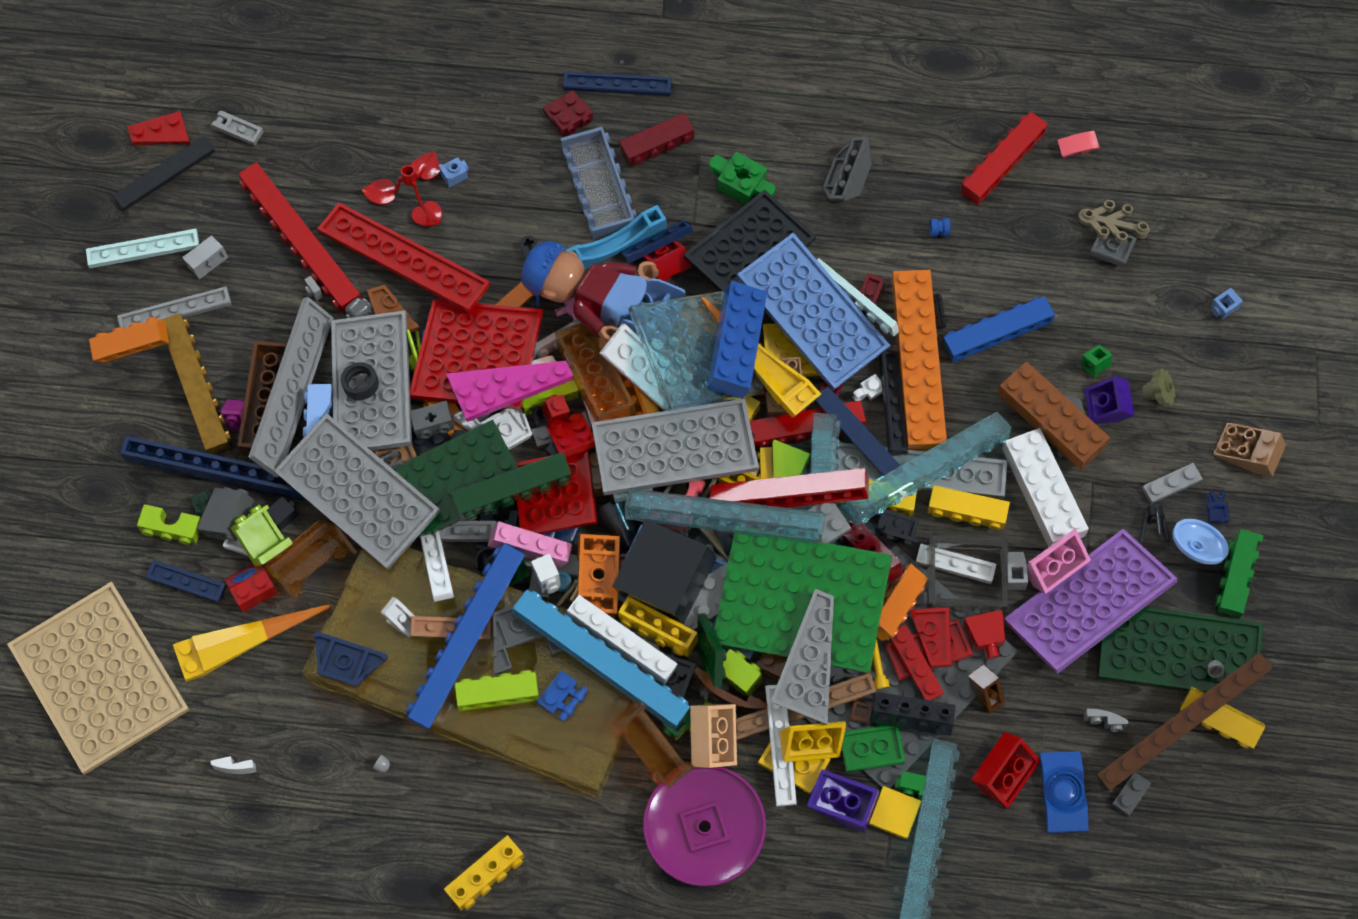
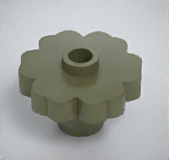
[1143,368,1176,408]

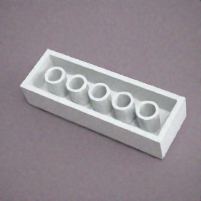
[1002,428,1089,547]

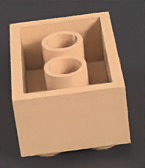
[690,704,737,768]

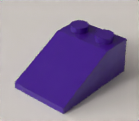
[807,769,879,833]

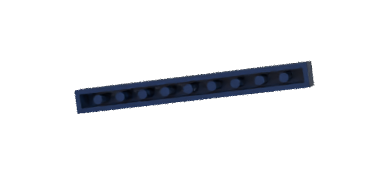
[120,436,309,502]

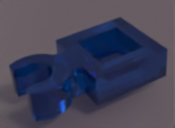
[1207,490,1230,523]

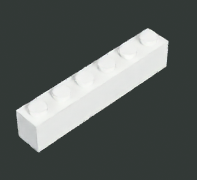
[567,595,677,685]

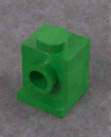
[1081,345,1113,378]
[661,714,691,738]
[895,771,926,800]

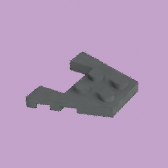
[493,605,564,675]

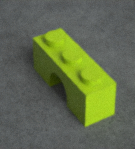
[137,504,201,545]

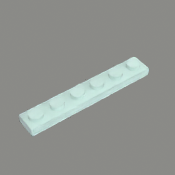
[86,229,199,268]
[817,258,899,336]

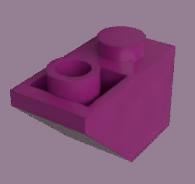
[221,399,244,430]

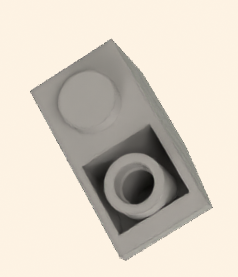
[1004,552,1028,590]

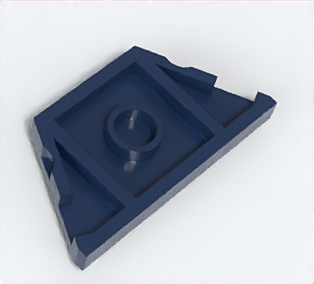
[314,631,388,688]

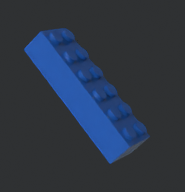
[707,280,767,399]

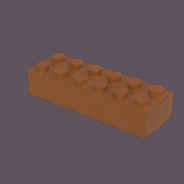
[998,361,1110,471]

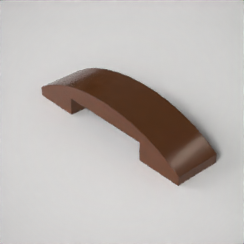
[691,667,768,710]

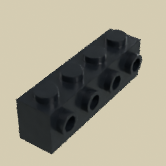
[871,692,956,736]

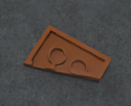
[367,284,420,333]

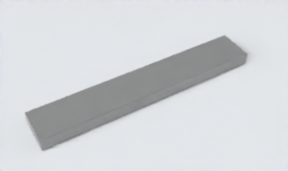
[117,286,232,328]

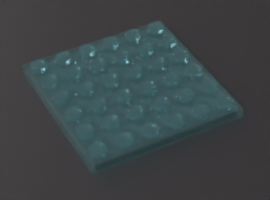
[628,291,768,411]

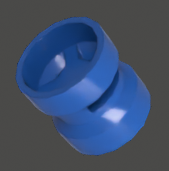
[930,218,950,237]

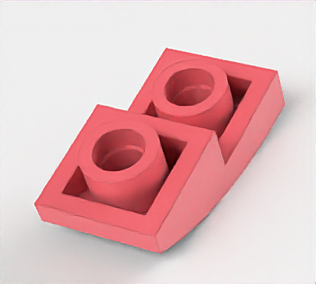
[1058,131,1100,158]

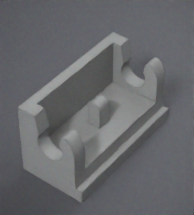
[182,235,228,280]

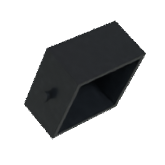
[612,520,717,624]

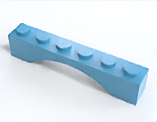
[566,205,667,270]

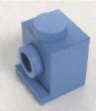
[438,157,469,188]
[1211,288,1243,319]

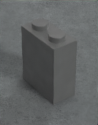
[197,487,254,541]

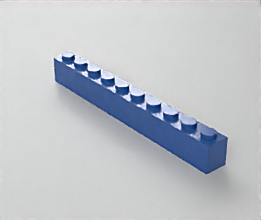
[405,543,525,731]

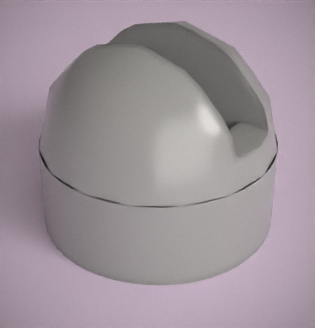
[1207,660,1224,678]
[373,755,390,772]

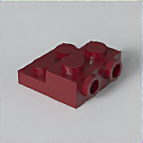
[543,90,593,137]

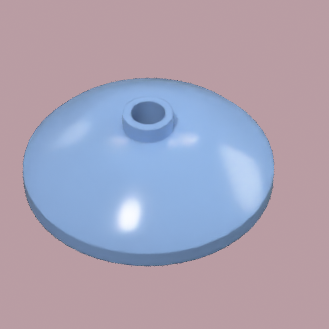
[1172,519,1229,564]

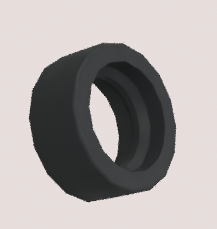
[340,362,379,400]

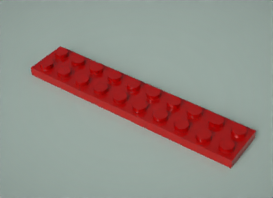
[317,202,491,313]

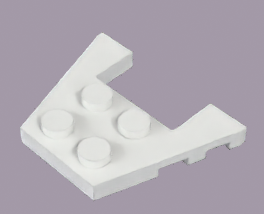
[453,409,532,450]

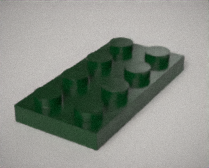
[696,613,726,688]

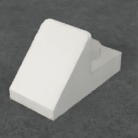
[380,597,415,638]

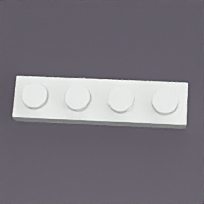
[915,544,996,584]

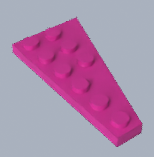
[446,361,574,422]

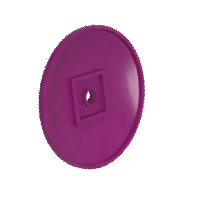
[643,766,766,887]

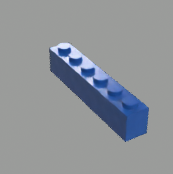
[942,296,1055,363]

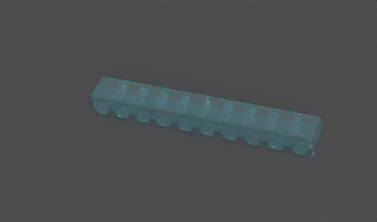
[842,412,1012,526]
[625,488,825,544]
[899,739,960,919]

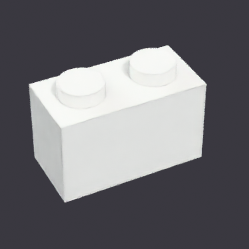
[531,554,561,594]

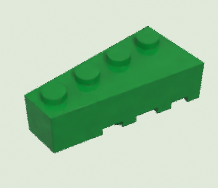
[1215,529,1264,619]

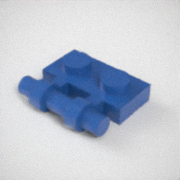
[537,670,589,722]

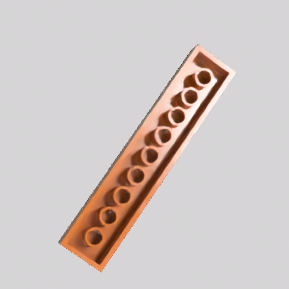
[891,270,947,452]

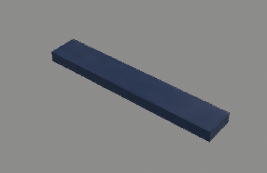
[563,72,672,96]
[814,387,905,484]

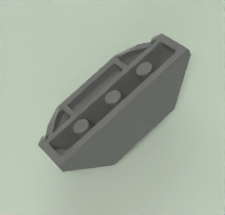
[823,137,871,201]

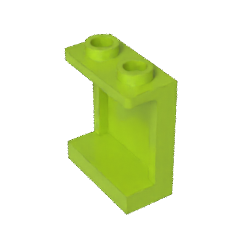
[230,504,293,567]

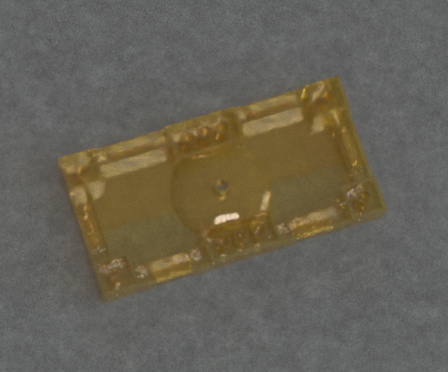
[302,547,660,798]

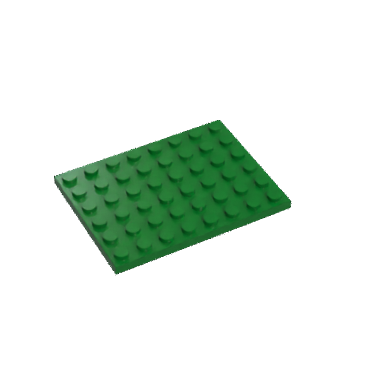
[714,527,892,674]

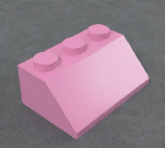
[1027,529,1091,594]

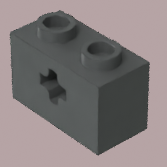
[410,401,455,439]

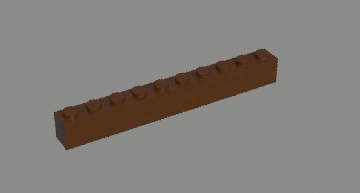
[1096,653,1273,791]

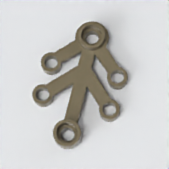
[1078,200,1150,244]

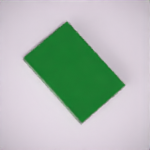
[841,725,906,773]

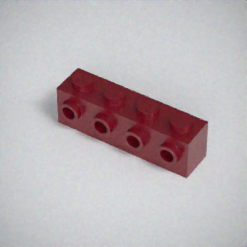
[619,113,694,167]
[837,515,903,584]

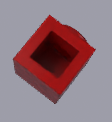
[542,394,570,424]

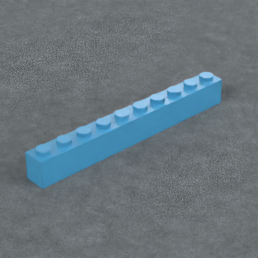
[512,590,690,730]

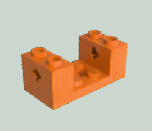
[575,534,620,619]

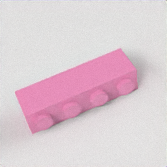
[488,521,572,568]

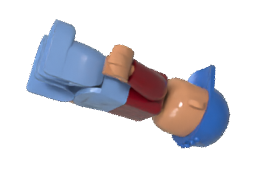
[521,241,685,355]

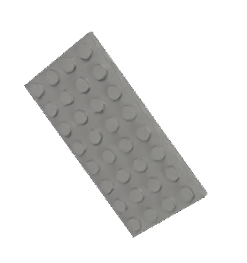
[331,310,412,451]
[592,399,759,495]
[274,413,441,569]

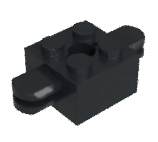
[655,649,696,699]

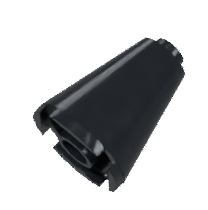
[596,500,637,552]

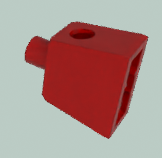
[963,610,1005,660]

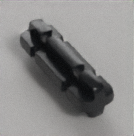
[933,294,946,329]

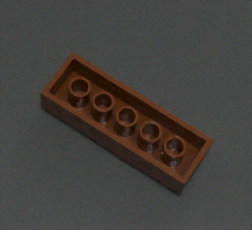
[237,341,287,455]

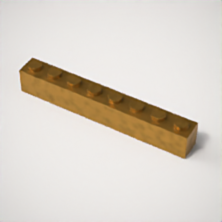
[161,313,232,455]

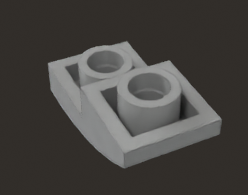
[1084,708,1128,732]

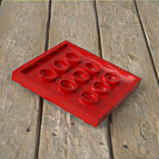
[516,450,598,535]

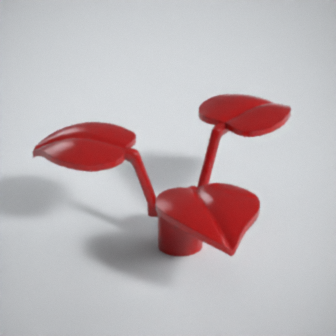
[362,151,442,226]

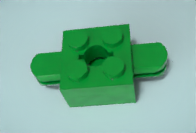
[710,152,775,205]

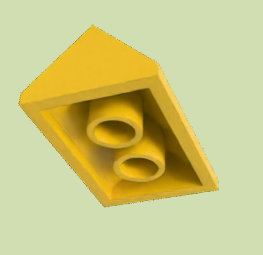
[779,721,846,762]

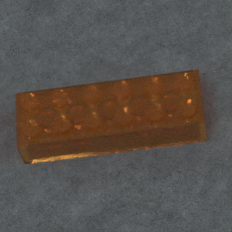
[555,323,635,422]

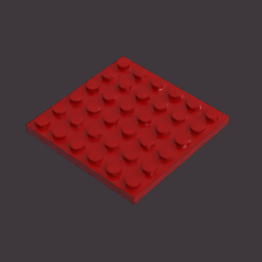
[410,299,543,410]

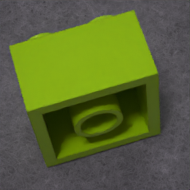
[723,649,763,698]

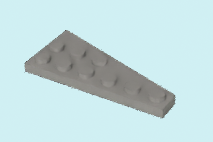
[771,589,834,725]

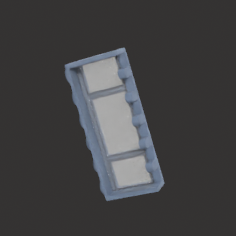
[560,127,637,240]

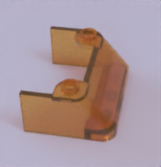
[263,519,357,602]
[612,700,694,788]

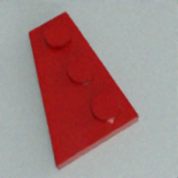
[128,111,191,145]
[910,607,952,668]

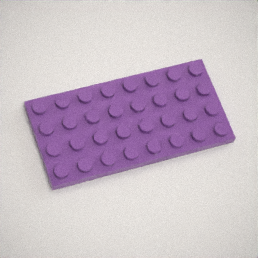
[1004,529,1177,674]

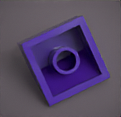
[1084,376,1134,424]

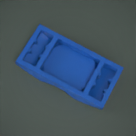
[1039,751,1088,833]

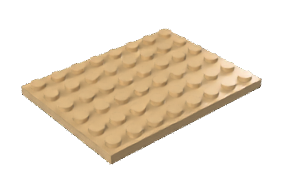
[7,582,189,775]

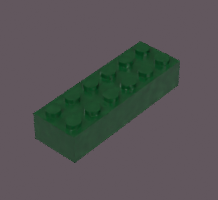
[451,452,572,521]

